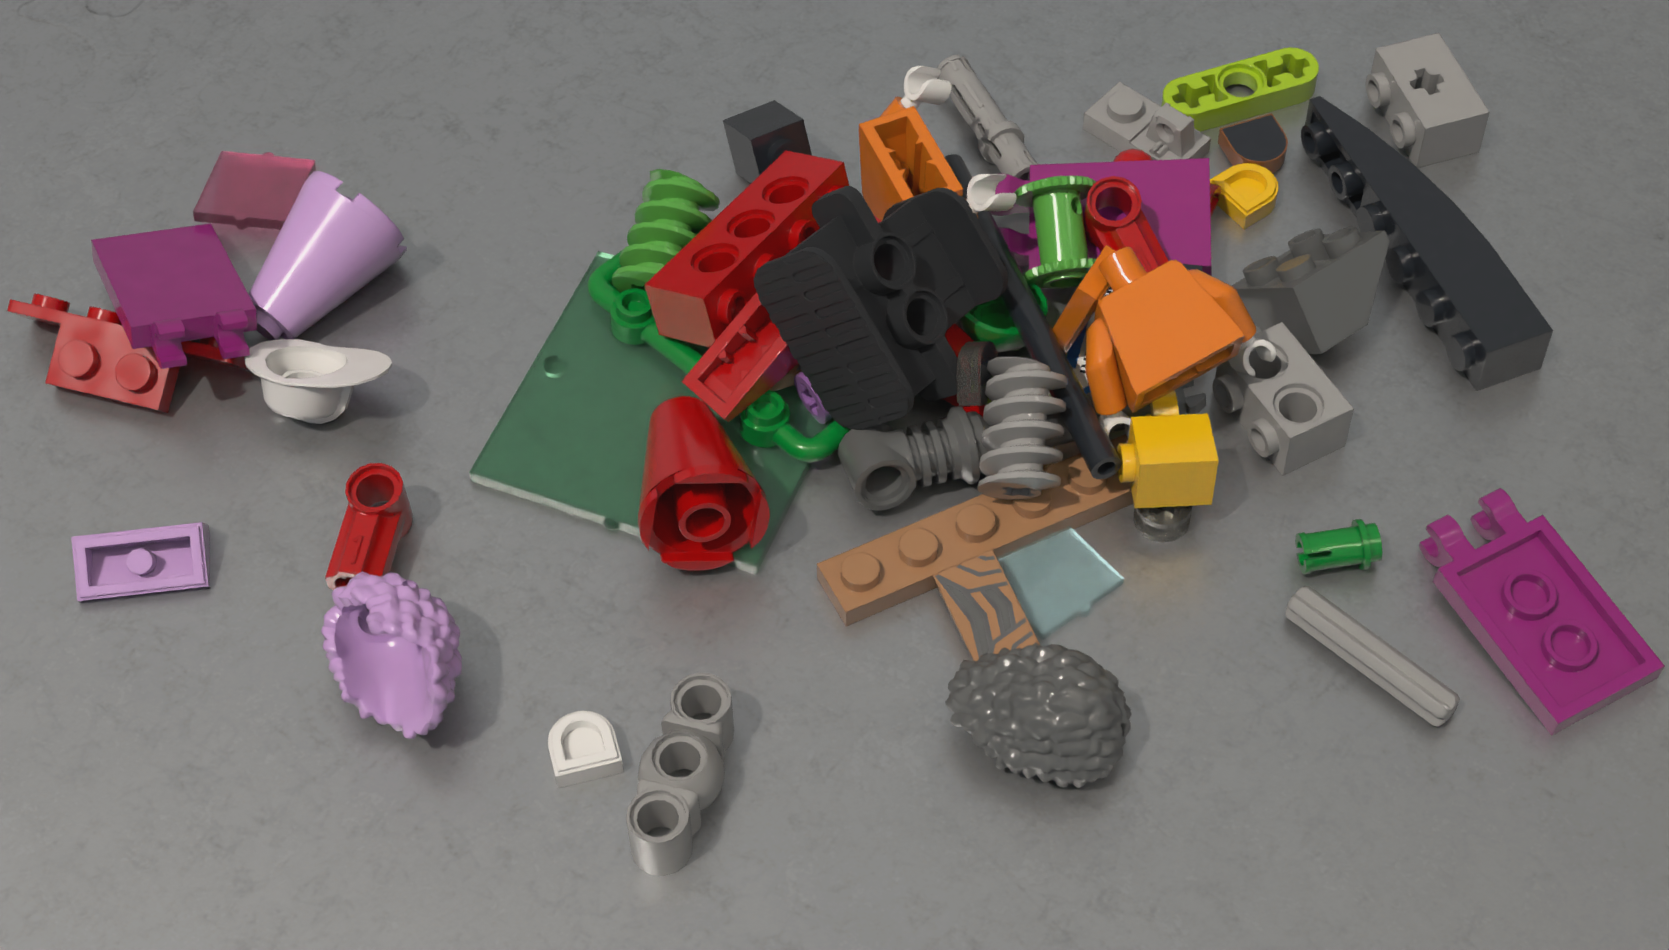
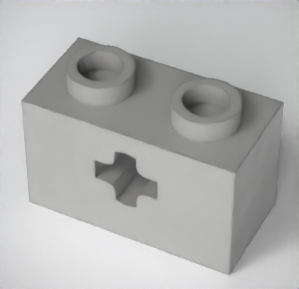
[1365,33,1490,168]

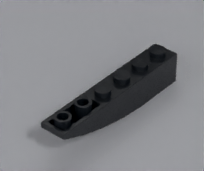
[1301,96,1553,391]

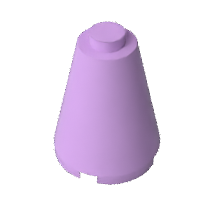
[249,171,407,341]

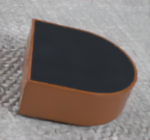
[1218,113,1288,173]

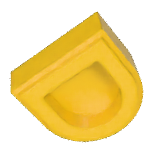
[1210,163,1278,230]

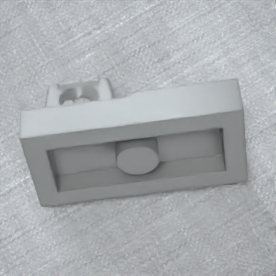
[1083,81,1211,160]

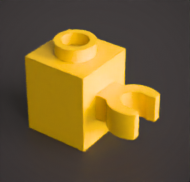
[1117,390,1219,508]

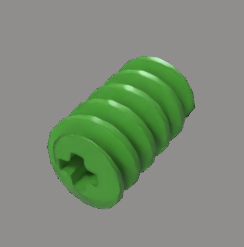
[612,169,720,292]

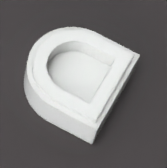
[548,711,624,788]

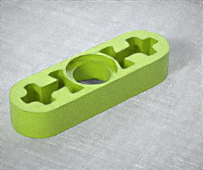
[1161,47,1319,132]

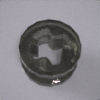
[1133,506,1192,543]

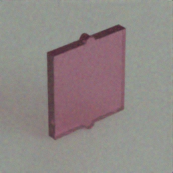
[193,151,316,230]

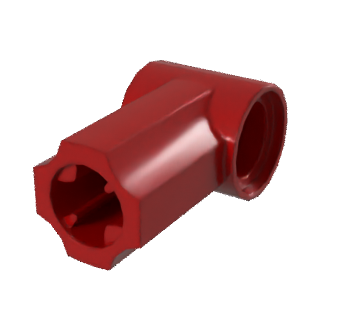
[1084,176,1168,273]
[325,463,413,590]

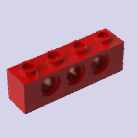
[644,150,849,348]

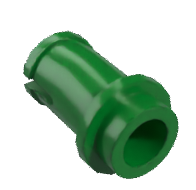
[1295,519,1382,574]

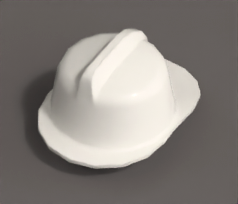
[244,339,392,424]

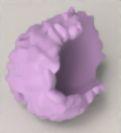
[321,571,462,739]

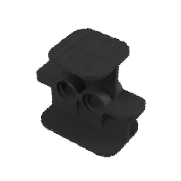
[753,186,1008,430]

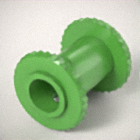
[1014,176,1096,289]

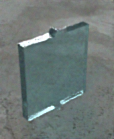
[997,526,1124,640]

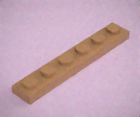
[816,434,1134,627]

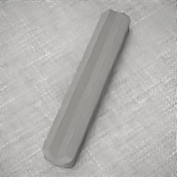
[1285,586,1460,727]

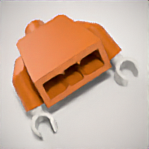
[859,66,1016,221]
[1085,247,1276,438]

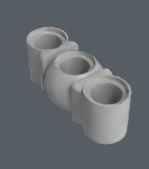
[626,673,734,876]

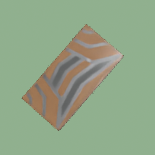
[933,549,1041,661]

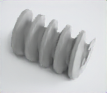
[977,357,1068,500]

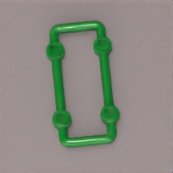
[587,231,851,463]

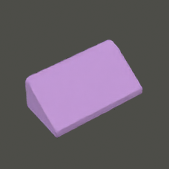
[71,522,210,602]

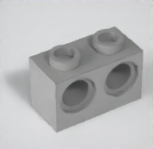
[1212,322,1354,476]

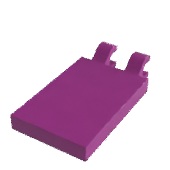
[990,158,1212,276]
[91,223,257,369]
[1419,488,1665,736]

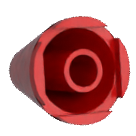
[638,396,770,571]

